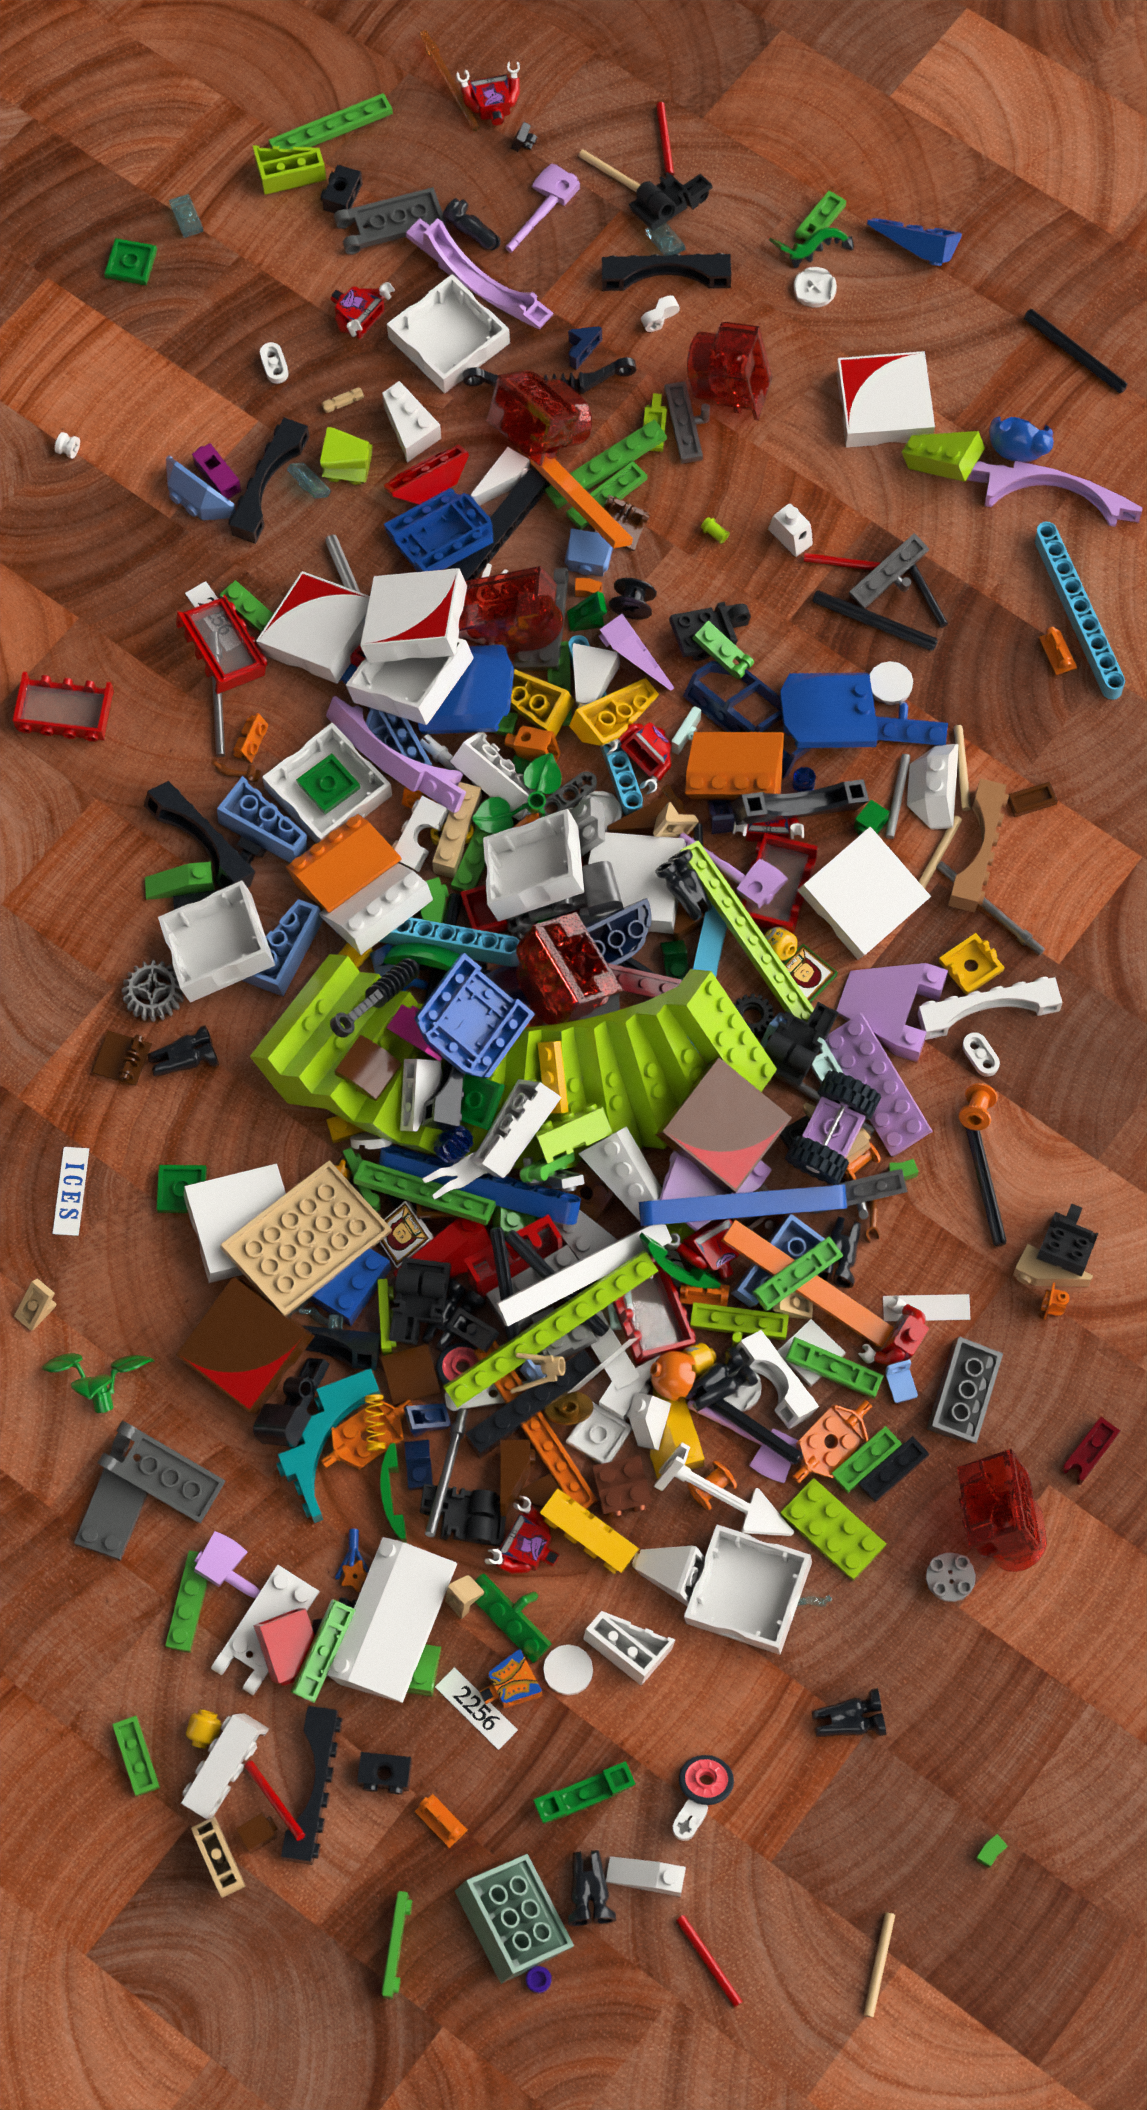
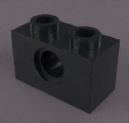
[320,164,363,214]
[357,1752,412,1795]

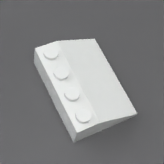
[319,863,433,955]

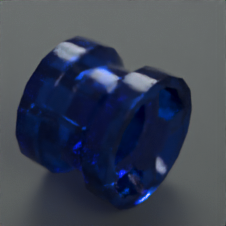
[792,767,816,793]

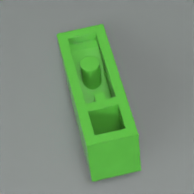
[145,862,215,900]
[419,877,449,923]

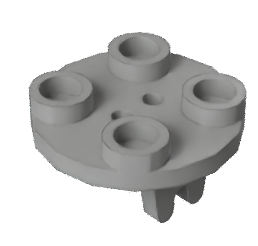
[926,1552,976,1602]

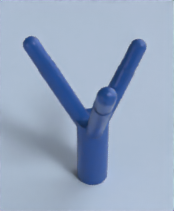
[335,1529,369,1580]

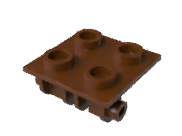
[595,495,650,551]
[92,1031,152,1086]

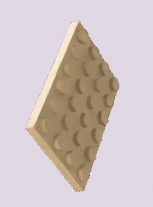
[220,1160,392,1316]

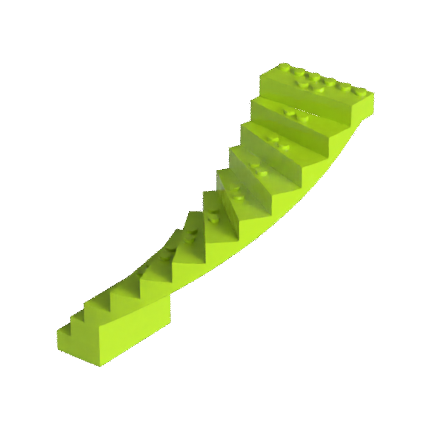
[250,954,777,1169]

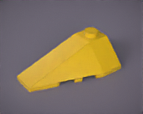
[569,678,659,746]
[650,1387,705,1479]

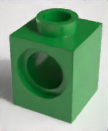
[854,799,890,836]

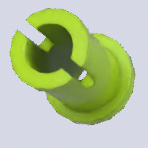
[701,517,730,544]

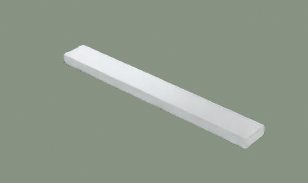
[496,1224,672,1326]

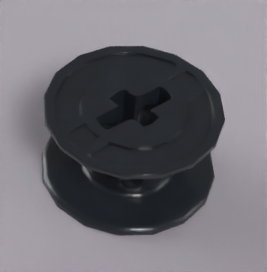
[609,578,657,620]

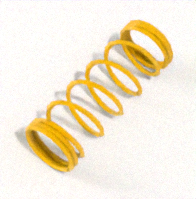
[364,1395,385,1451]

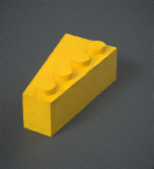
[510,669,575,737]

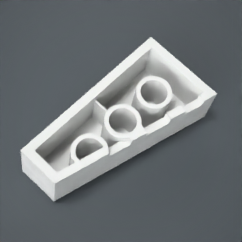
[450,732,535,820]
[471,1079,562,1178]
[579,1126,662,1221]
[181,1713,269,1819]

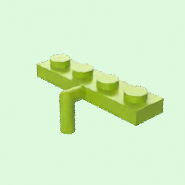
[690,1302,789,1348]

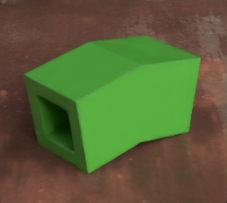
[888,1159,919,1181]
[976,1834,1008,1868]

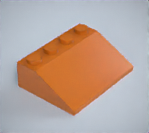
[685,732,784,800]
[286,814,402,913]

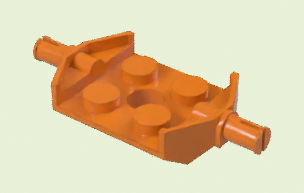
[320,1399,414,1470]
[792,1400,872,1483]

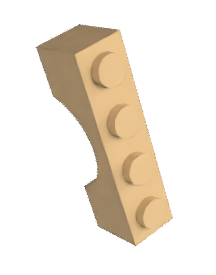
[432,782,482,879]

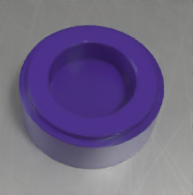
[526,1966,552,1993]

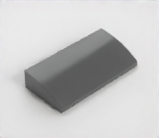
[926,1336,1003,1444]

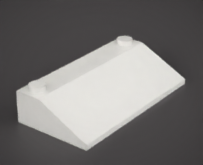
[327,1537,457,1703]

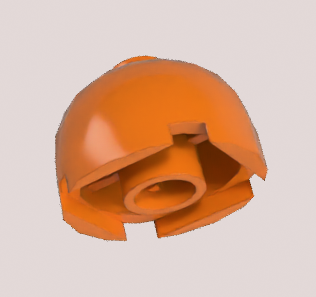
[650,1351,696,1402]

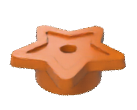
[342,1560,368,1593]

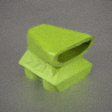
[320,427,372,485]

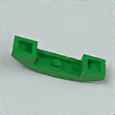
[384,943,460,972]
[639,1232,721,1289]
[380,1443,407,1543]
[533,1761,636,1824]

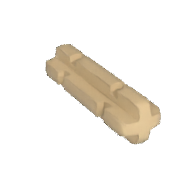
[322,388,364,413]

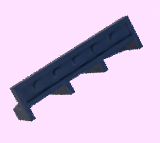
[683,661,811,779]

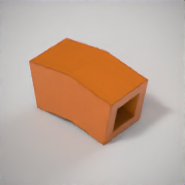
[575,578,602,597]

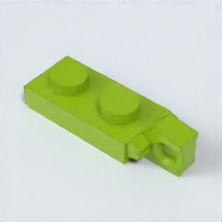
[643,393,667,452]

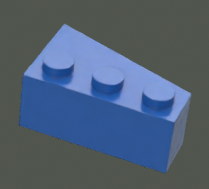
[310,1248,391,1327]

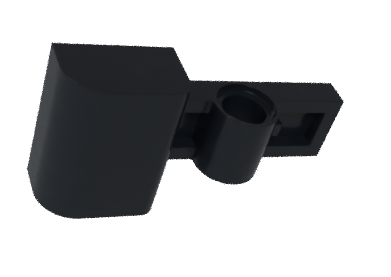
[253,1358,330,1447]

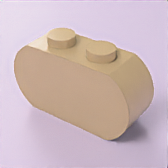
[191,1816,246,1898]

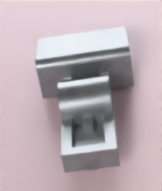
[528,861,623,922]

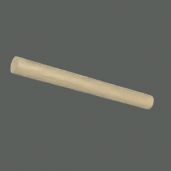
[579,149,640,192]
[953,725,971,811]
[919,816,962,889]
[863,1912,895,2018]

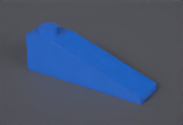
[867,218,962,266]

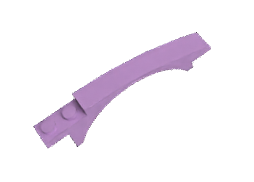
[406,218,553,330]
[967,461,1142,527]
[326,696,466,813]

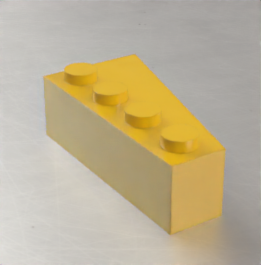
[540,1489,640,1574]

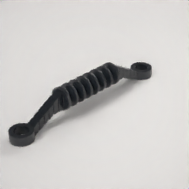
[463,357,636,398]
[330,958,430,1038]

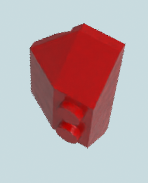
[383,445,469,505]

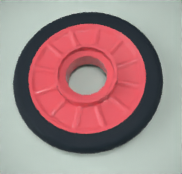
[436,1342,479,1385]
[679,1755,734,1805]

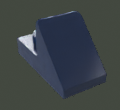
[568,326,602,370]
[404,1403,451,1437]
[405,1440,433,1490]

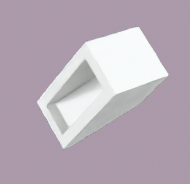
[629,1393,671,1450]

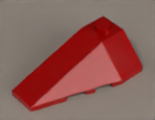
[393,1217,492,1278]

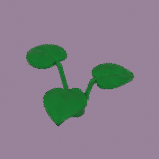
[472,753,562,835]
[41,1353,155,1413]

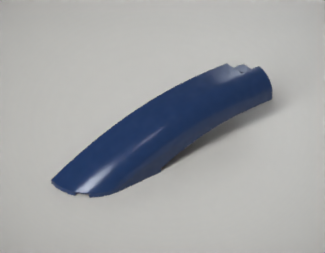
[482,898,651,1006]

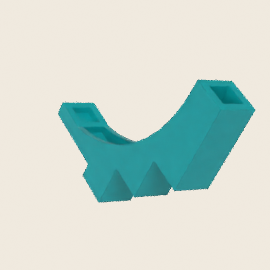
[276,1368,380,1523]

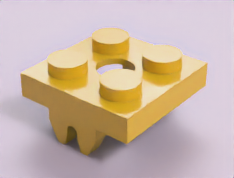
[939,933,1005,996]

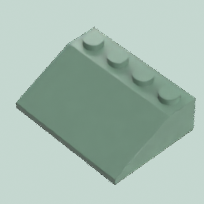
[455,1854,574,1984]

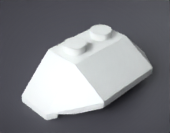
[907,744,958,830]

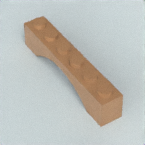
[948,778,1009,912]

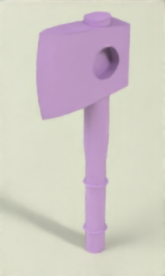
[505,164,580,252]
[679,832,788,909]
[687,1399,798,1483]
[194,1531,261,1599]

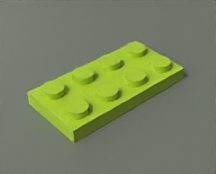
[780,1478,887,1581]

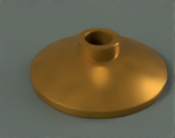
[545,1391,593,1425]

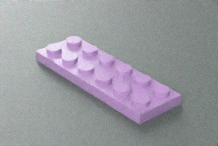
[824,1013,933,1157]

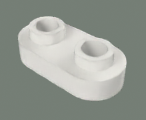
[260,342,288,384]
[963,1033,1000,1077]

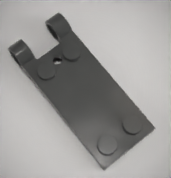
[334,187,446,255]
[514,568,569,671]
[97,1420,226,1524]
[74,1433,148,1561]

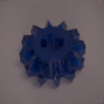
[433,1124,474,1165]

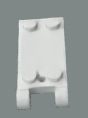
[211,1565,319,1695]

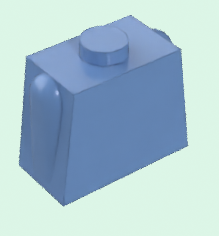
[565,528,613,576]

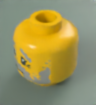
[764,927,797,961]
[682,1343,717,1378]

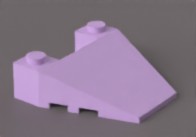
[599,614,674,691]
[836,963,948,1062]
[660,1151,772,1231]

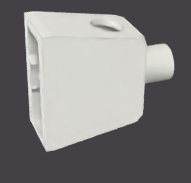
[768,504,813,557]

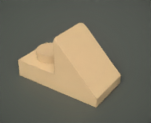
[653,802,699,837]
[14,1278,56,1331]
[773,1291,813,1319]
[445,1575,484,1619]

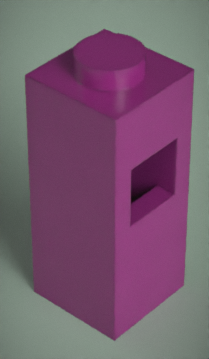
[192,443,241,499]

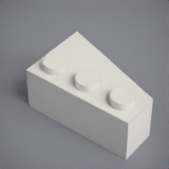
[382,381,441,463]
[583,1611,675,1686]

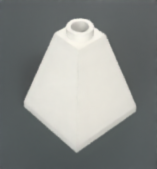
[572,643,620,709]
[632,1546,705,1607]

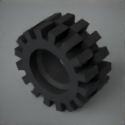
[734,993,773,1039]

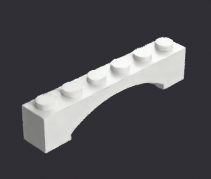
[917,977,1063,1040]

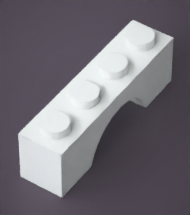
[735,1330,819,1429]

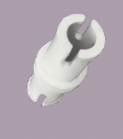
[420,734,456,770]

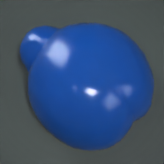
[989,416,1054,462]

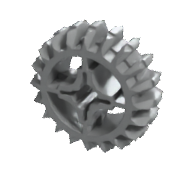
[122,960,184,1022]

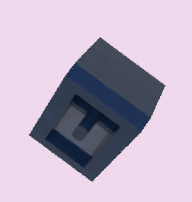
[707,800,735,834]

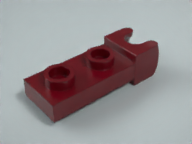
[1061,1417,1121,1485]

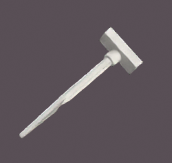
[654,1443,794,1536]

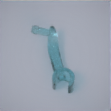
[299,1306,343,1329]
[797,1595,832,1607]

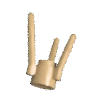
[510,1353,565,1394]

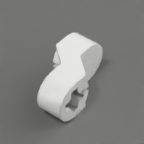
[641,296,680,332]
[673,1799,708,1841]

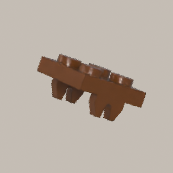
[560,1159,616,1223]

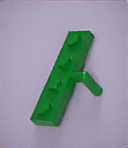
[475,1573,552,1663]

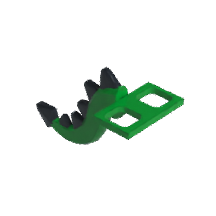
[769,228,854,268]

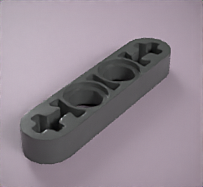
[523,771,597,819]

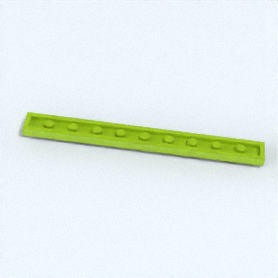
[679,840,814,1022]
[443,1250,658,1408]

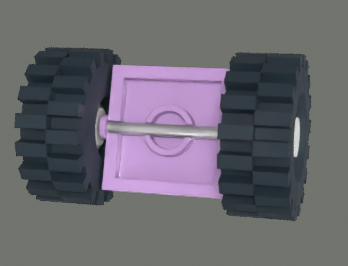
[785,1070,881,1185]

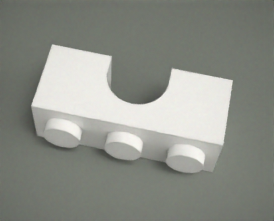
[392,796,449,872]

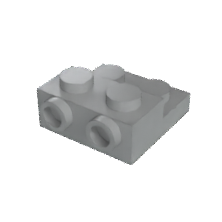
[568,797,605,857]
[530,1306,597,1359]

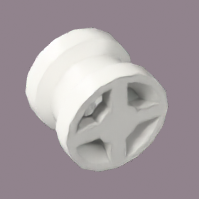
[55,432,80,458]

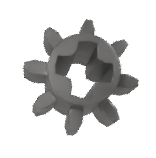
[507,912,536,939]

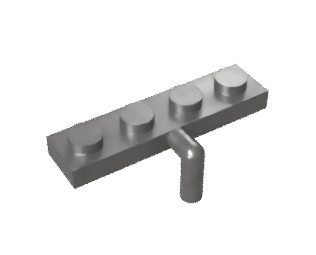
[664,381,710,464]
[849,533,929,609]
[523,1157,584,1192]
[814,1169,907,1219]

